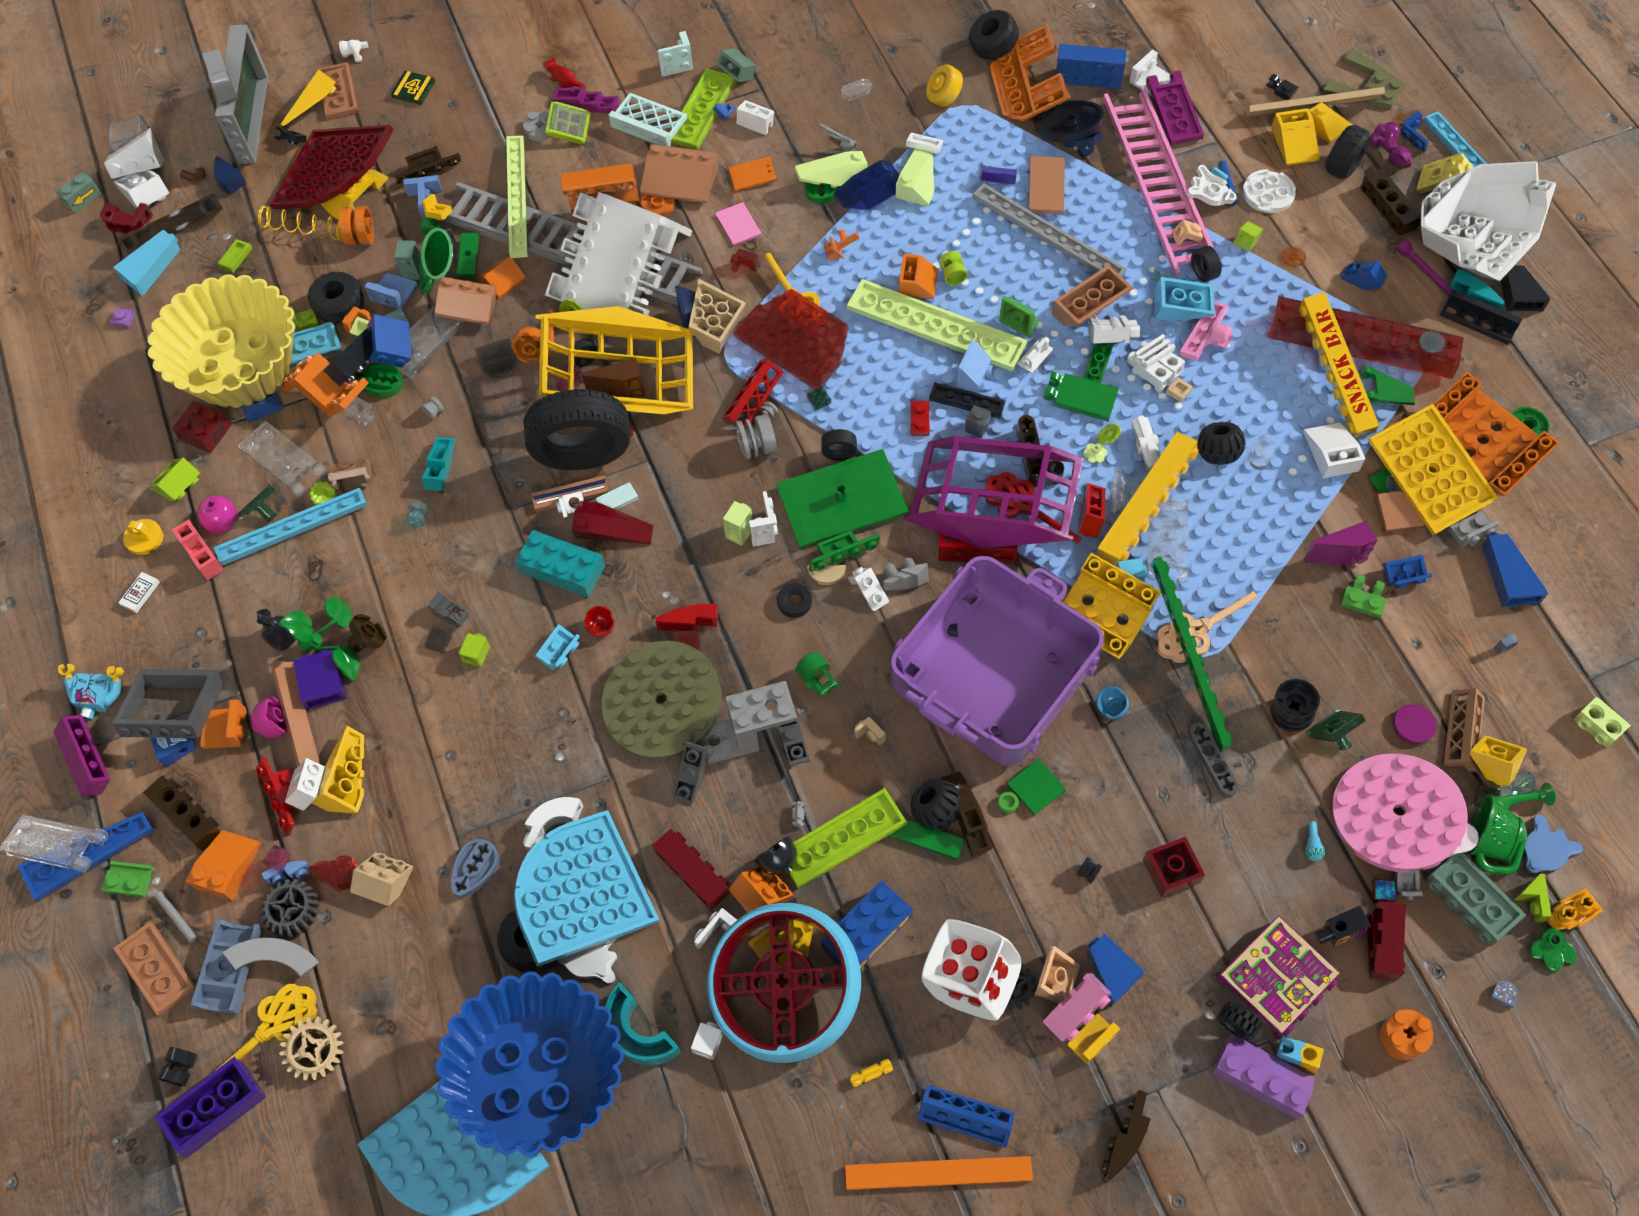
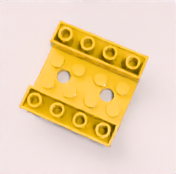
[1063,553,1161,660]

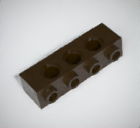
[1360,169,1421,236]
[143,775,220,851]

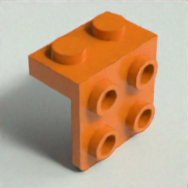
[200,700,247,749]

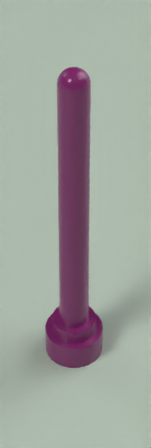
[1396,239,1453,296]

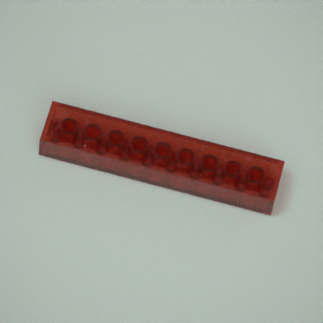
[1268,296,1464,379]

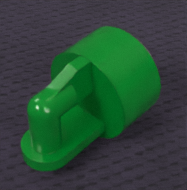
[795,652,840,697]

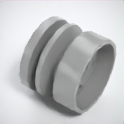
[736,414,777,460]

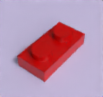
[911,401,930,436]

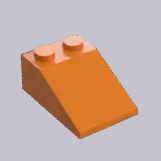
[185,830,261,901]

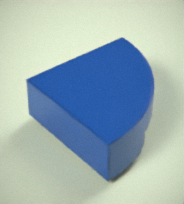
[712,103,736,121]

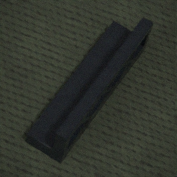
[1439,289,1522,345]

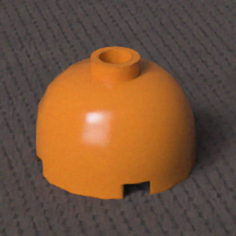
[511,326,541,363]

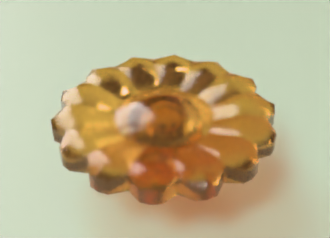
[1281,247,1306,267]

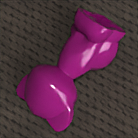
[1370,122,1412,167]

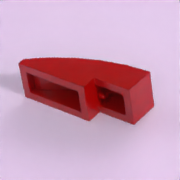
[655,604,719,633]

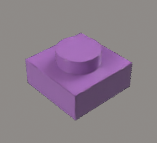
[110,308,136,328]

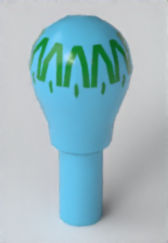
[1305,821,1325,862]

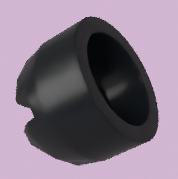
[947,623,958,637]

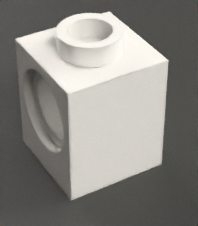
[691,1022,723,1060]

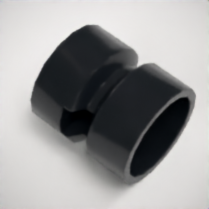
[157,1047,198,1087]

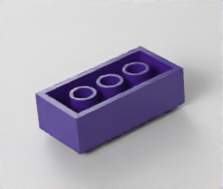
[155,1056,266,1158]

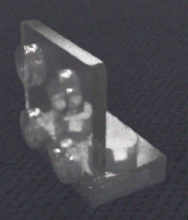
[1110,468,1143,514]

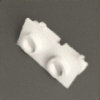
[1017,337,1053,373]

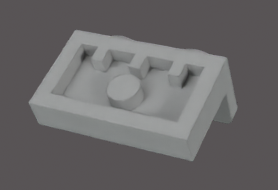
[1448,511,1500,548]

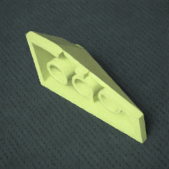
[896,149,934,206]

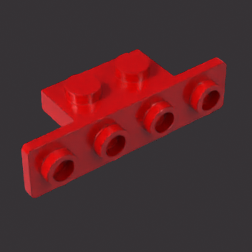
[256,757,297,835]

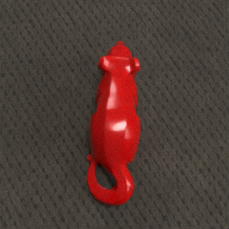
[543,58,585,88]

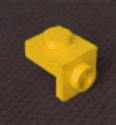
[422,194,453,221]

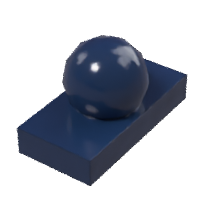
[1065,132,1104,156]

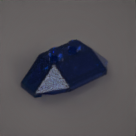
[834,160,899,211]

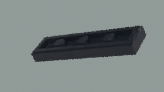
[929,382,1006,419]

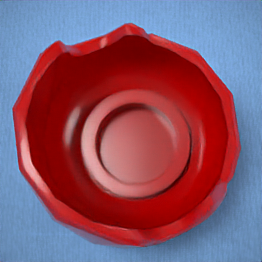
[584,606,615,638]

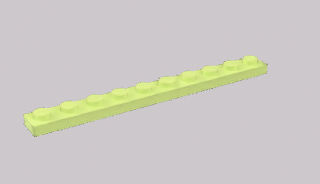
[506,136,528,258]

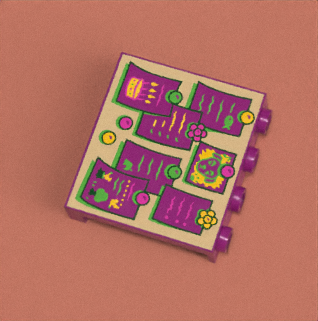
[1216,915,1340,1039]

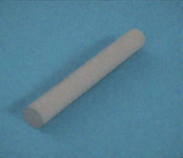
[154,891,197,943]

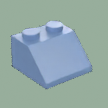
[957,340,993,394]

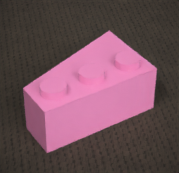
[1043,973,1112,1042]

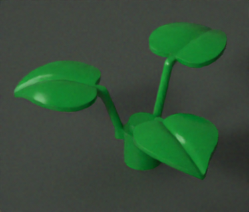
[279,597,360,682]

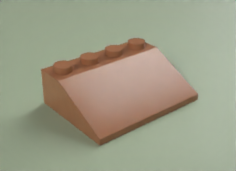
[640,144,718,204]

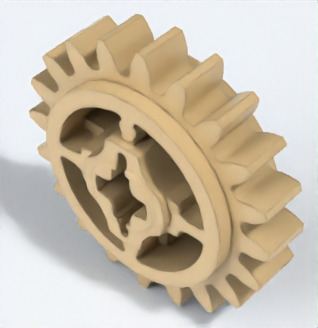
[279,1016,345,1080]

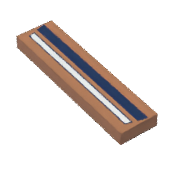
[531,475,609,512]

